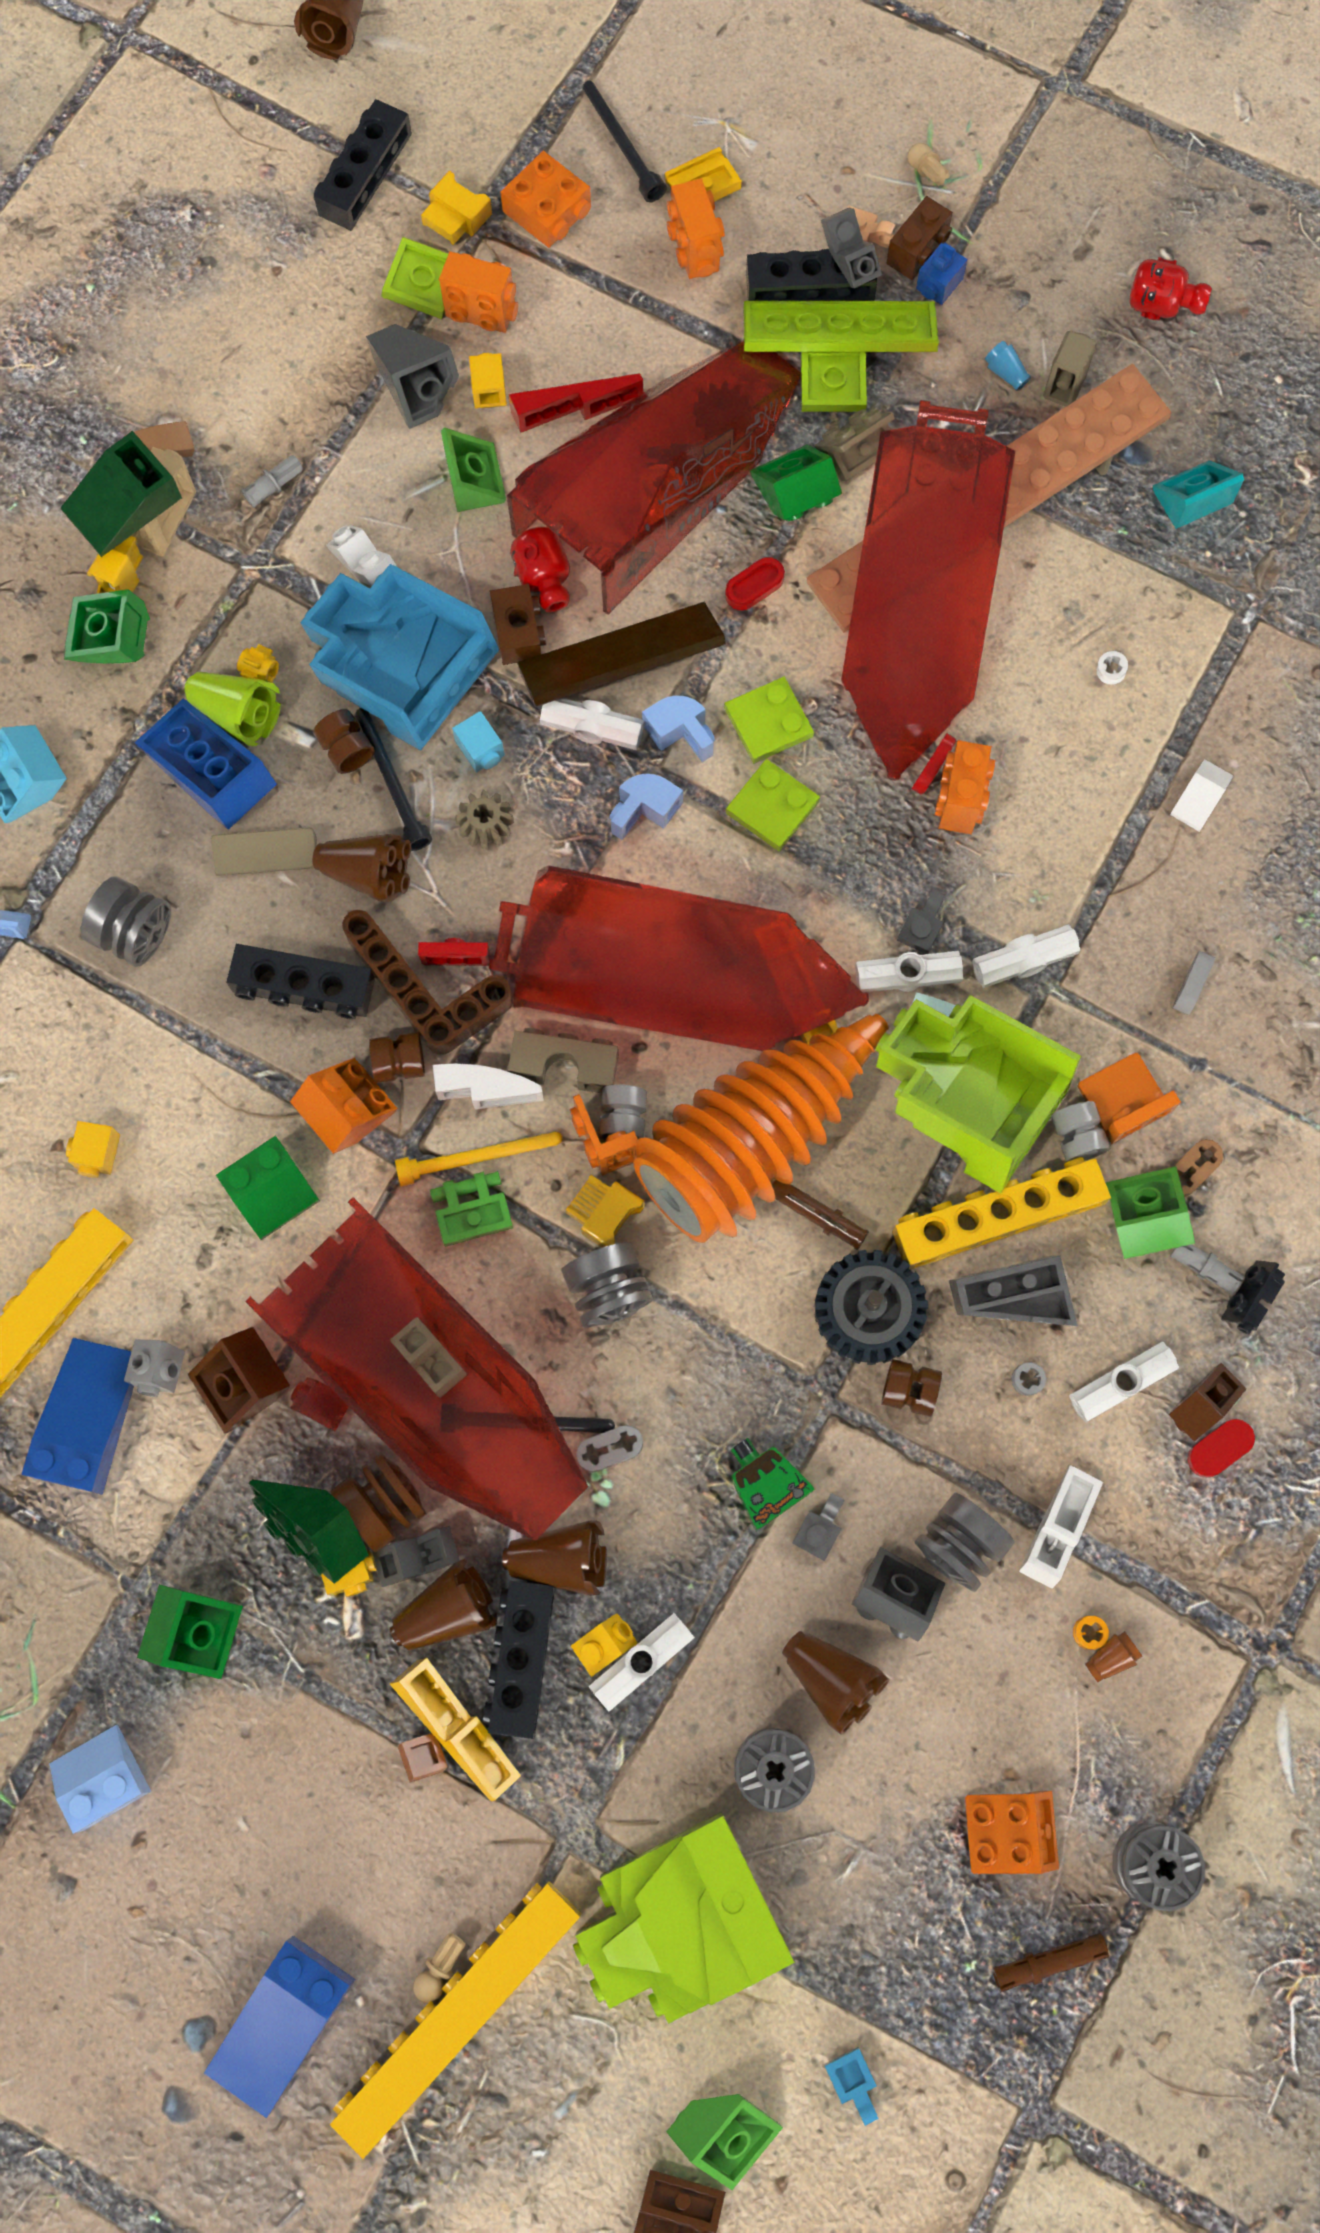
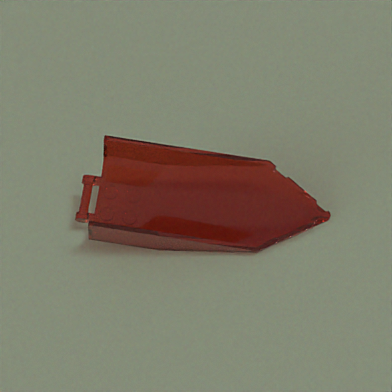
[841,400,1016,781]
[489,865,869,1051]

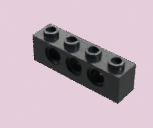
[314,99,412,231]
[746,249,877,301]
[226,943,375,1019]
[483,1581,555,1739]

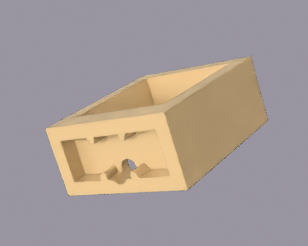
[131,447,196,557]

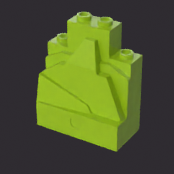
[875,995,1082,1194]
[573,1811,795,2024]

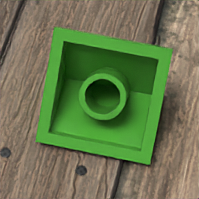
[441,428,506,512]

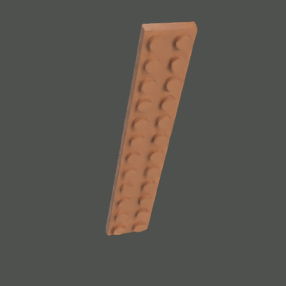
[806,363,1172,633]

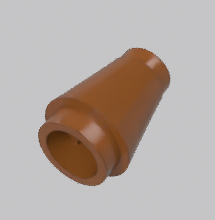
[1085,1631,1143,1683]

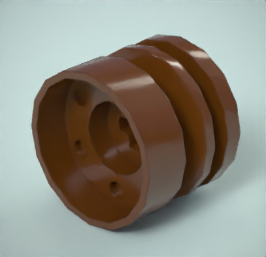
[330,1453,427,1553]

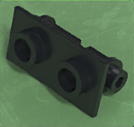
[1221,1260,1285,1335]

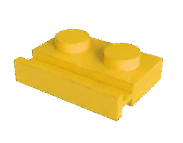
[664,147,742,202]

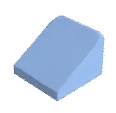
[0,910,31,939]

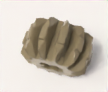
[456,789,514,850]

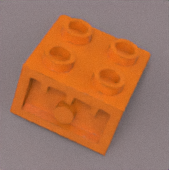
[1077,1053,1181,1144]
[569,1094,638,1176]
[965,1791,1059,1874]

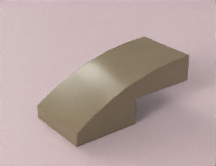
[390,1317,467,1398]

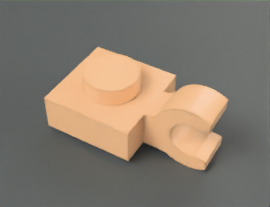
[847,206,895,248]

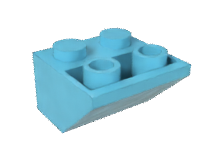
[0,725,67,823]

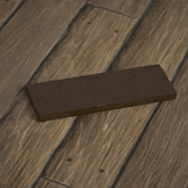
[517,602,726,706]

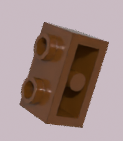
[886,196,953,280]

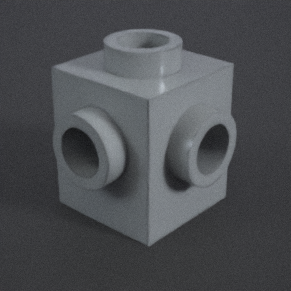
[124,1339,185,1397]

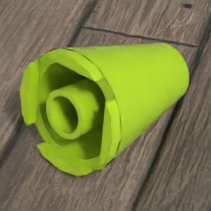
[184,672,281,746]

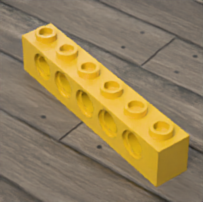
[892,1157,1111,1270]

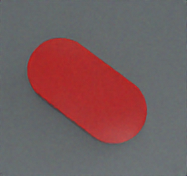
[725,557,785,610]
[911,733,957,795]
[1187,1419,1255,1478]

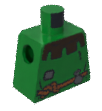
[730,1438,815,1532]

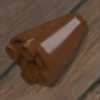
[312,834,411,902]
[782,1631,890,1735]

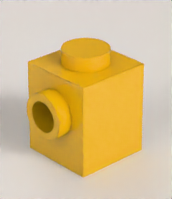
[469,353,507,409]
[66,1121,120,1178]
[321,1550,377,1597]

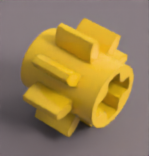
[237,644,279,682]

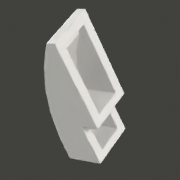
[433,1063,544,1109]
[1019,1465,1103,1588]

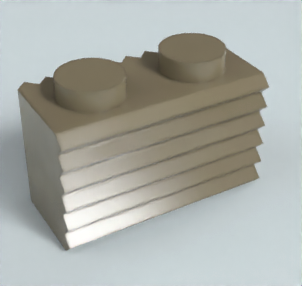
[1043,331,1097,407]

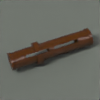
[772,1179,869,1250]
[992,1933,1109,1993]

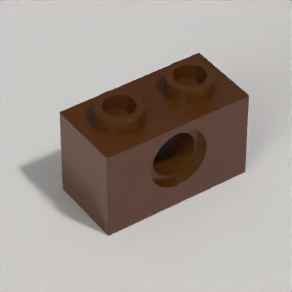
[489,584,546,665]

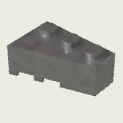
[949,1255,1078,1326]

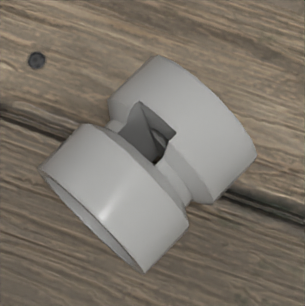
[599,1085,647,1141]
[1051,1101,1111,1162]

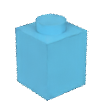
[452,711,505,773]

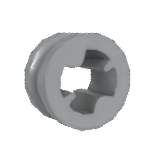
[1011,1362,1046,1396]

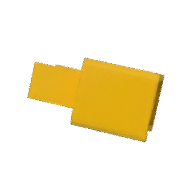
[421,171,492,245]
[87,536,144,594]
[566,1175,645,1248]

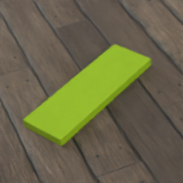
[743,301,939,352]

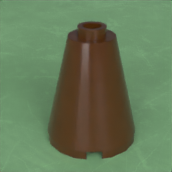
[294,0,364,60]
[502,1520,607,1596]
[390,1559,498,1650]

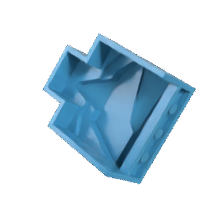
[300,564,500,751]

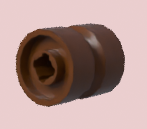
[313,709,375,774]
[369,1032,425,1083]
[881,1359,942,1417]

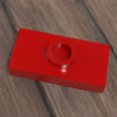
[418,938,490,966]

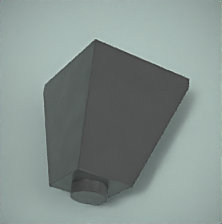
[366,324,459,429]

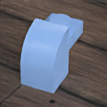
[642,696,715,762]
[609,774,683,840]

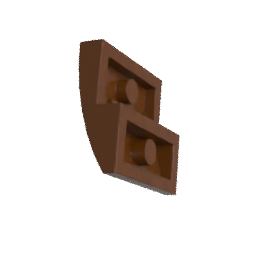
[634,2169,726,2233]

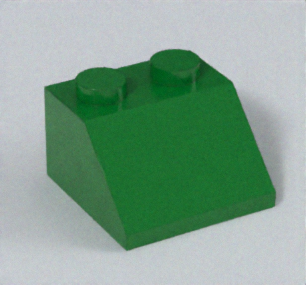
[750,444,842,521]
[216,1135,320,1240]
[137,1584,243,1679]

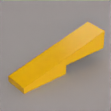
[390,1658,521,1801]

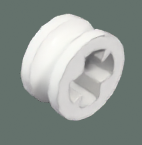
[1097,651,1128,685]

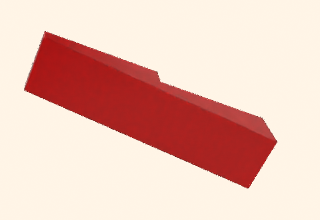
[509,373,644,433]

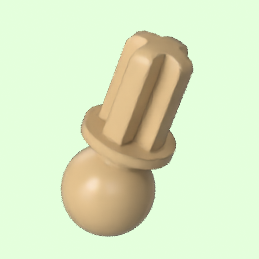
[908,143,949,186]
[413,1933,465,2003]

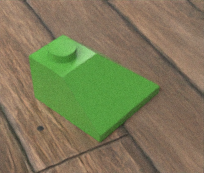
[666,2094,783,2190]

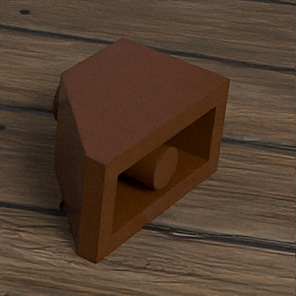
[1169,1363,1246,1442]

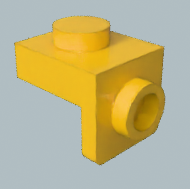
[571,1614,637,1677]

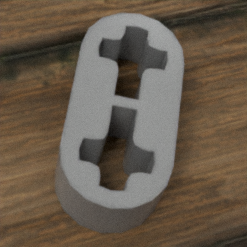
[1173,950,1215,1015]
[576,1425,643,1473]

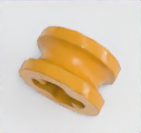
[1073,1616,1109,1650]

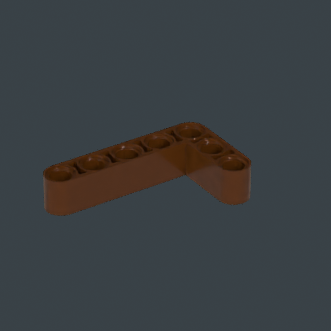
[342,910,513,1055]

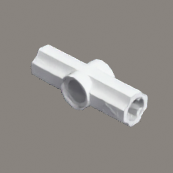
[540,698,645,750]
[972,924,1080,988]
[855,951,963,993]
[1069,1341,1179,1423]
[588,1613,695,1712]

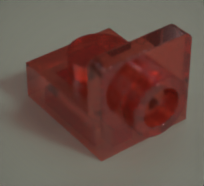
[290,1377,353,1432]

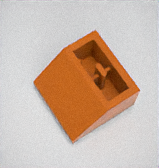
[290,1057,398,1154]

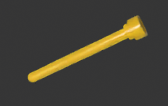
[395,1131,563,1187]

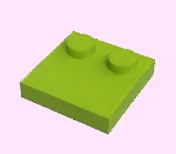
[381,237,448,319]
[801,352,867,412]
[724,676,814,764]
[726,758,820,852]

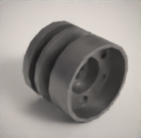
[80,876,171,967]
[561,1242,653,1328]
[914,1493,1015,1592]
[734,1728,815,1813]
[1112,1822,1205,1911]

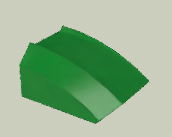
[64,589,150,664]

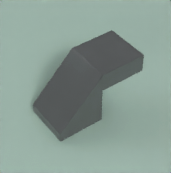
[372,1526,460,1587]

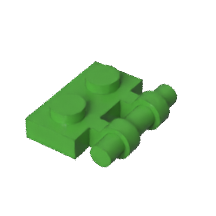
[430,1171,513,1247]

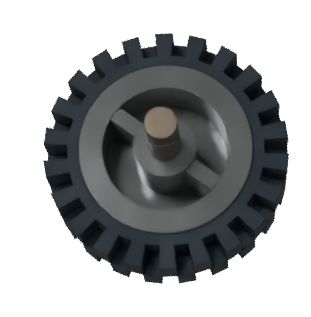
[814,1250,928,1365]

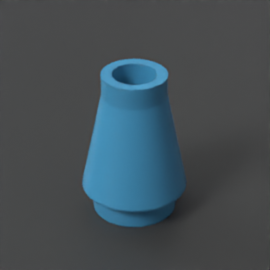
[985,341,1031,391]

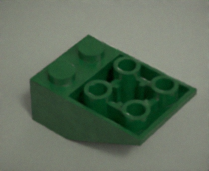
[60,431,182,557]
[249,1479,369,1584]

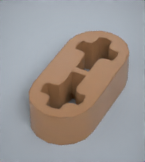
[1173,1139,1224,1197]

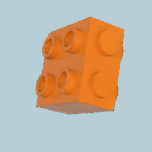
[500,150,591,248]
[667,178,725,279]
[439,251,519,333]
[934,740,996,835]

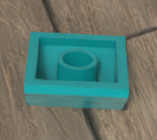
[1153,460,1244,529]

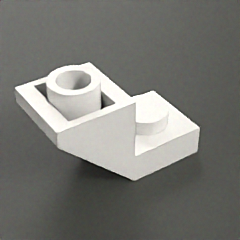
[326,525,396,586]

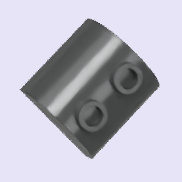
[851,1547,945,1642]

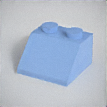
[49,1725,151,1834]

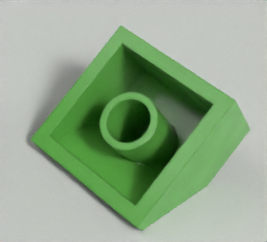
[1106,1166,1195,1259]

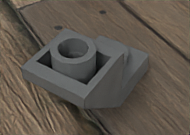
[821,207,882,288]

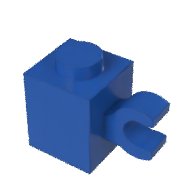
[916,243,968,305]

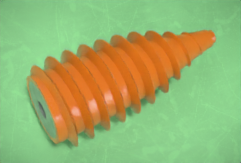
[634,1014,889,1243]

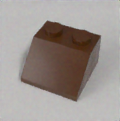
[188,1327,290,1434]

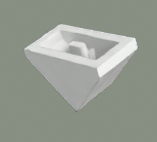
[1170,759,1234,832]

